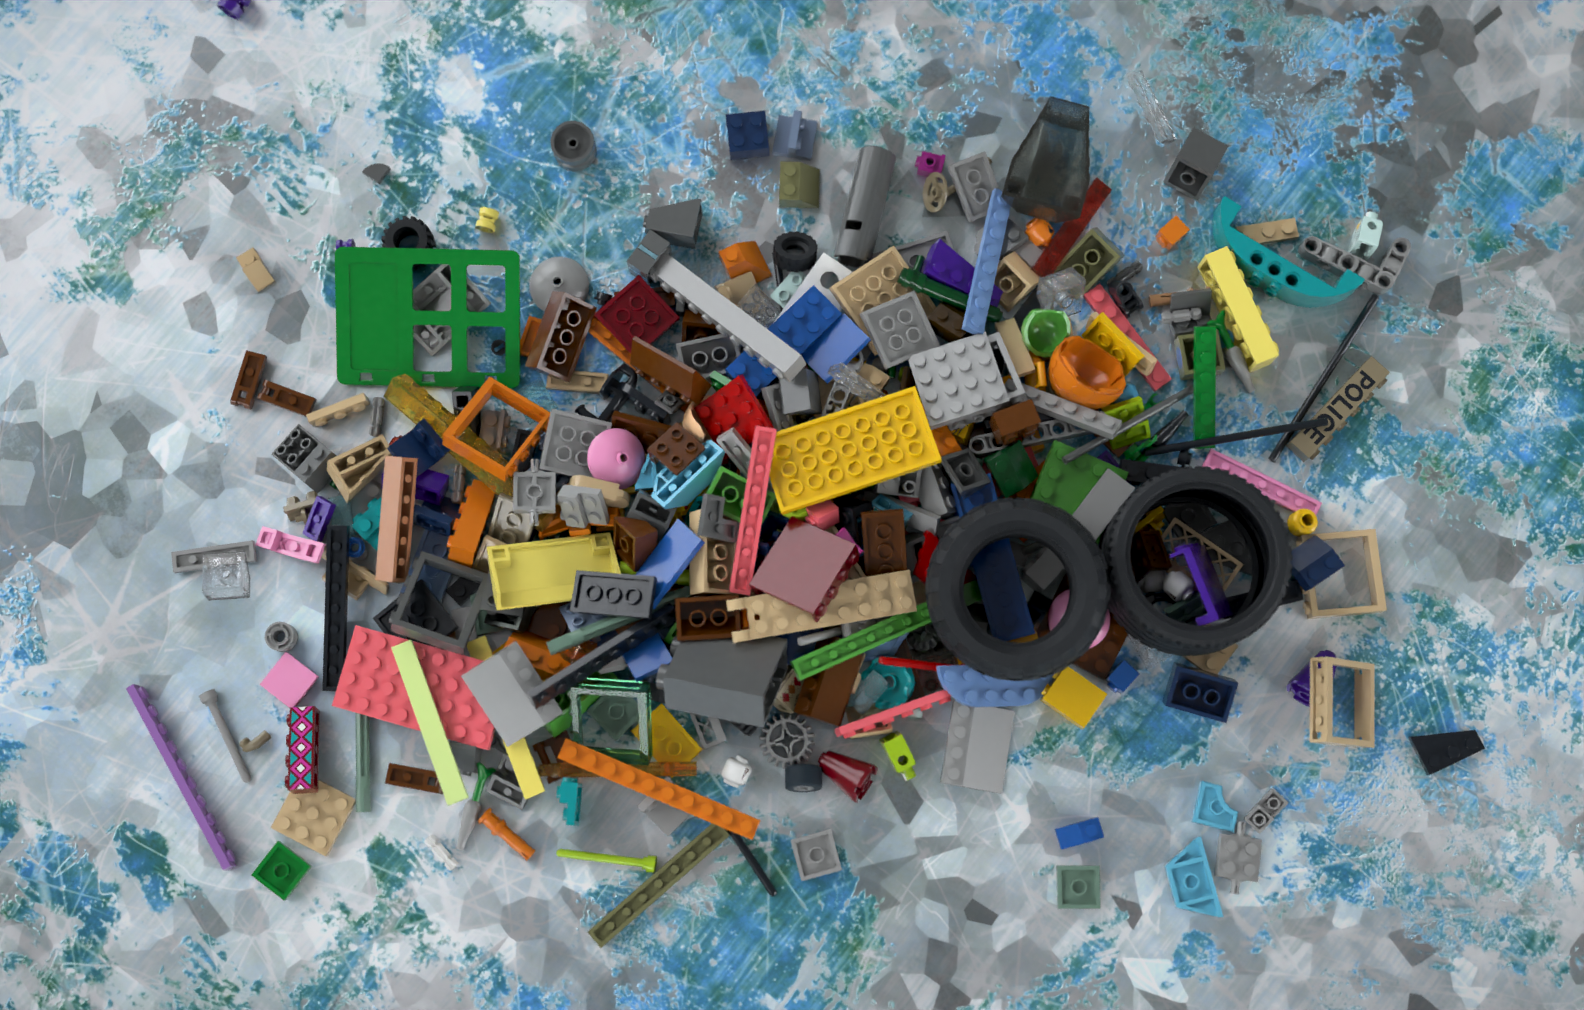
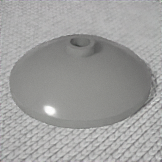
[529,257,589,312]

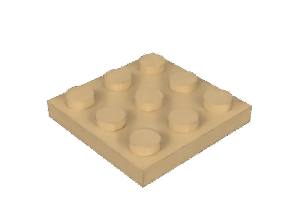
[271,779,356,856]

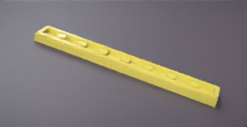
[467,635,546,800]

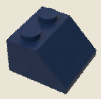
[1290,535,1345,592]

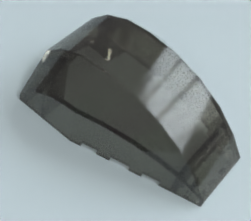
[1001,96,1090,223]

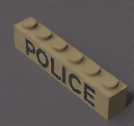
[1286,356,1390,462]

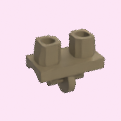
[283,491,318,525]

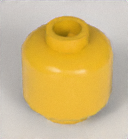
[1287,508,1318,537]

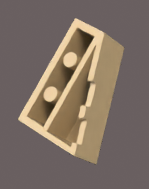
[327,434,392,503]

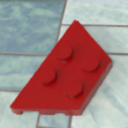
[913,530,977,585]

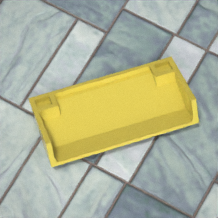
[487,532,621,610]

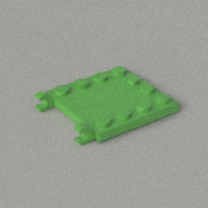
[1030,440,1129,545]

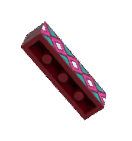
[285,706,320,794]

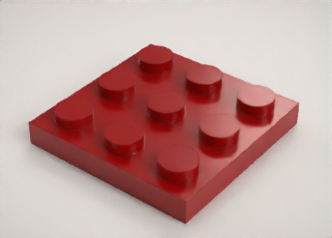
[694,375,774,460]

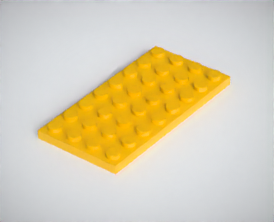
[769,386,942,515]

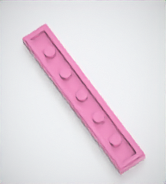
[1201,448,1322,515]

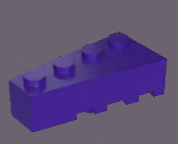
[921,238,1003,307]

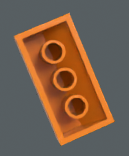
[504,631,587,693]

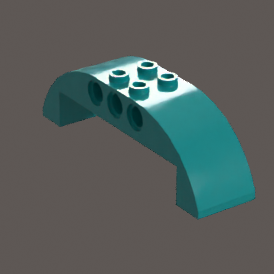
[1212,196,1365,308]

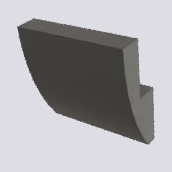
[486,751,543,810]

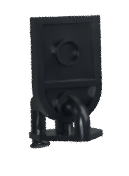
[575,363,671,425]

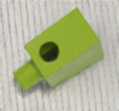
[879,731,916,781]

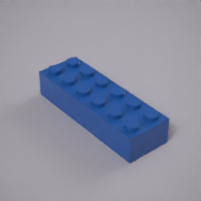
[725,285,842,399]

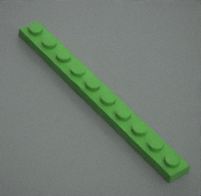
[790,580,982,681]

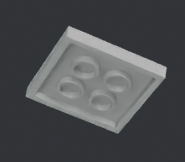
[860,291,940,370]
[539,409,612,478]

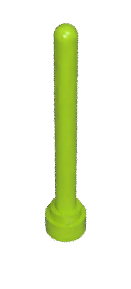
[556,849,657,873]

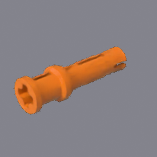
[478,808,536,861]

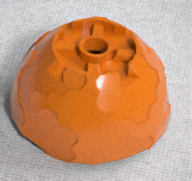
[1049,336,1126,410]

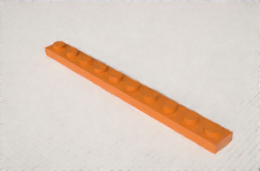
[557,739,761,840]

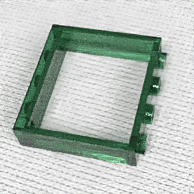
[568,678,653,766]

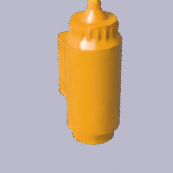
[1024,351,1047,392]

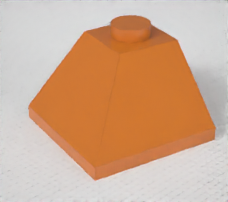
[718,241,772,283]

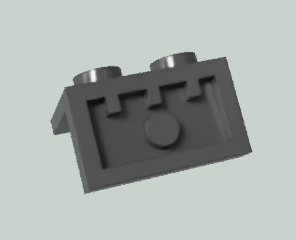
[1169,288,1212,339]

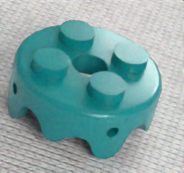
[861,656,915,709]

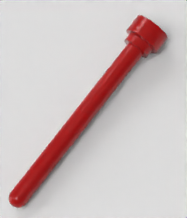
[878,656,965,671]

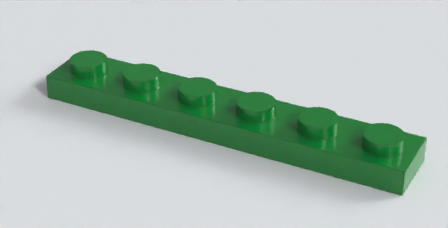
[1193,326,1216,449]

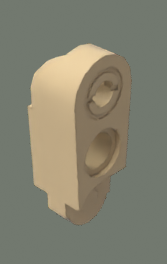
[569,475,630,510]

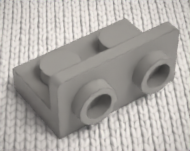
[478,410,511,453]

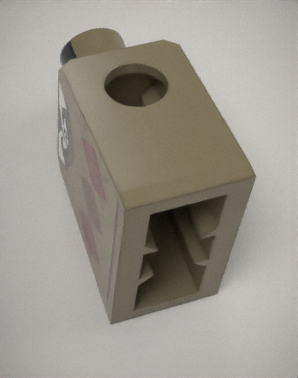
[773,665,804,715]

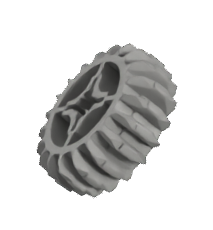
[759,713,815,769]

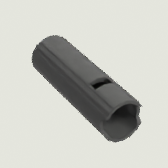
[833,146,896,268]

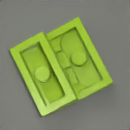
[1101,396,1151,450]

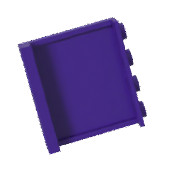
[1170,543,1233,626]

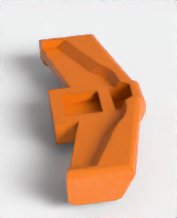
[538,507,621,540]

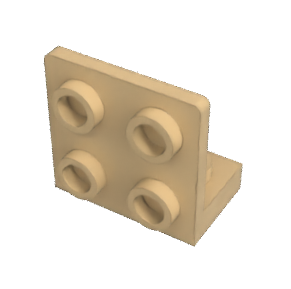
[714,272,766,316]

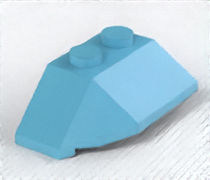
[651,440,725,509]

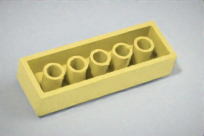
[1197,246,1279,373]

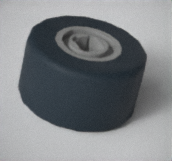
[785,764,822,792]

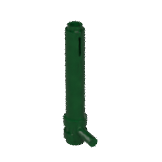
[897,255,1003,323]

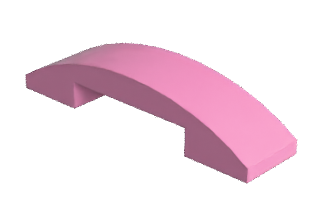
[255,526,326,564]

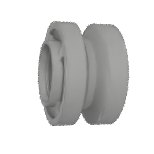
[265,622,298,652]

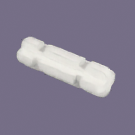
[424,834,458,871]

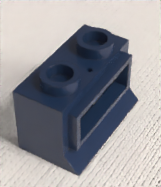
[757,511,790,556]

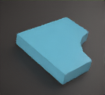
[1191,781,1238,832]

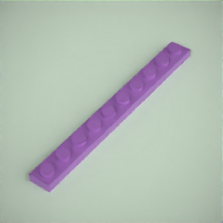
[126,684,237,870]

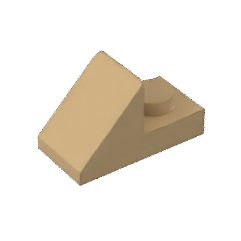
[236,247,275,292]

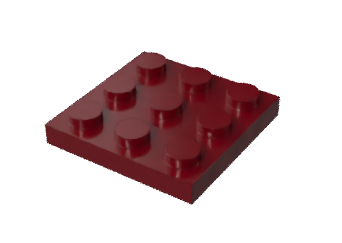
[594,275,680,354]

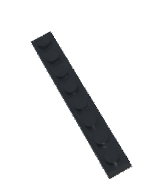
[322,525,350,691]
[528,603,676,709]

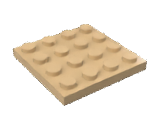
[829,245,936,356]

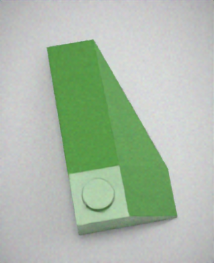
[543,671,617,738]

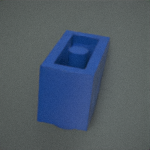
[1055,817,1105,850]

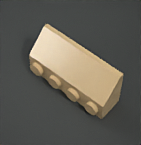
[689,509,739,596]

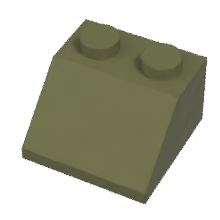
[779,161,820,208]

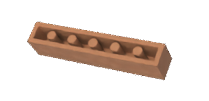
[375,456,418,582]

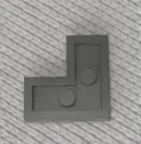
[697,494,739,543]

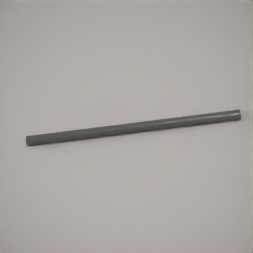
[1062,384,1193,464]

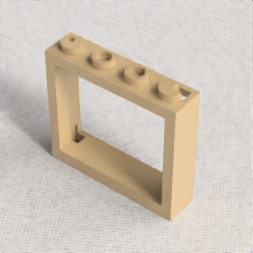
[1296,529,1387,619]
[1310,657,1374,748]

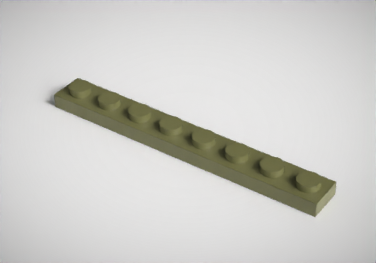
[588,823,730,948]

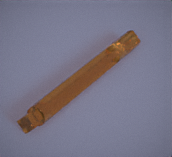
[539,762,697,777]

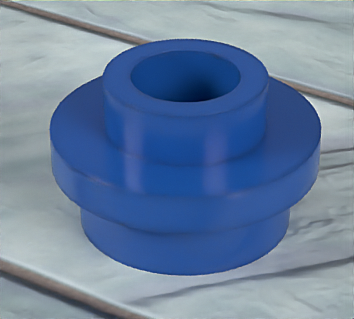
[349,537,365,558]

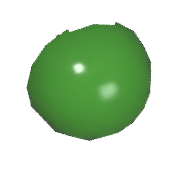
[1021,309,1071,358]

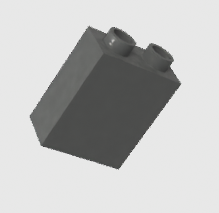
[656,630,788,728]

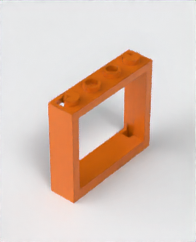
[442,377,550,482]

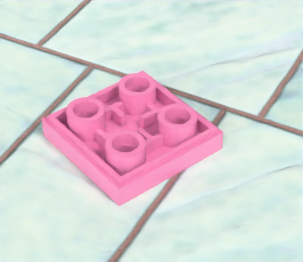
[260,652,319,708]

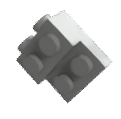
[555,485,610,528]

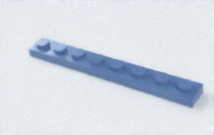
[962,188,1013,335]

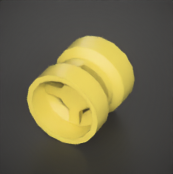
[475,207,499,233]

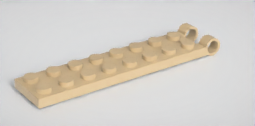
[726,570,917,643]

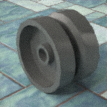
[550,121,597,172]

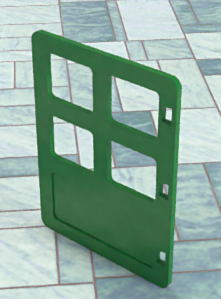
[335,247,520,388]

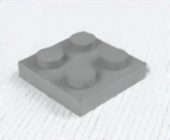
[791,829,842,881]

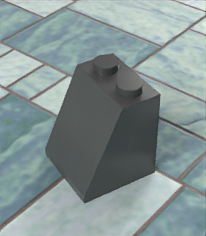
[1163,127,1228,201]
[643,198,703,249]

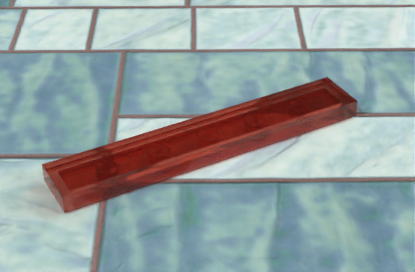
[1031,178,1112,281]

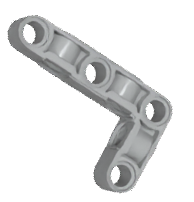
[1298,236,1411,295]

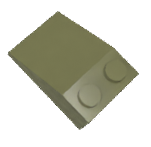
[1051,227,1125,300]

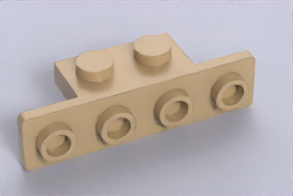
[321,545,389,600]

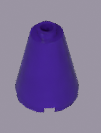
[1286,650,1337,707]

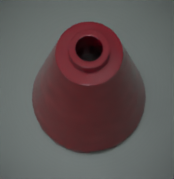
[817,750,878,803]

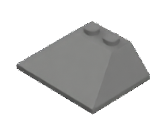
[413,264,491,356]

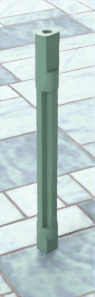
[546,585,696,656]
[355,713,371,812]

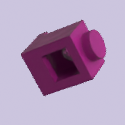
[915,151,946,180]

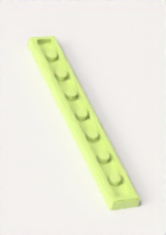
[391,640,469,806]

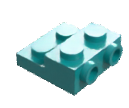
[351,497,413,551]
[556,777,583,826]

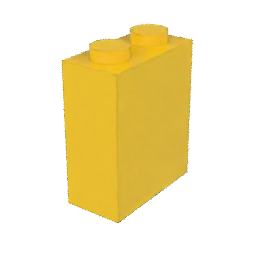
[1040,667,1107,729]

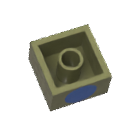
[1174,330,1225,380]

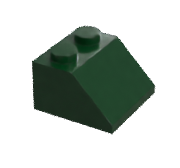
[983,439,1038,498]

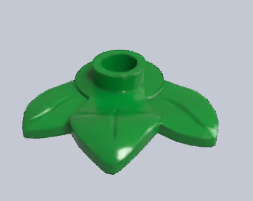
[1123,435,1157,460]

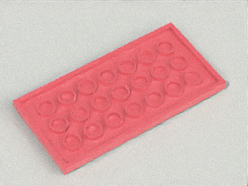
[332,625,496,750]

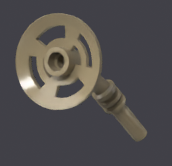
[923,157,992,212]

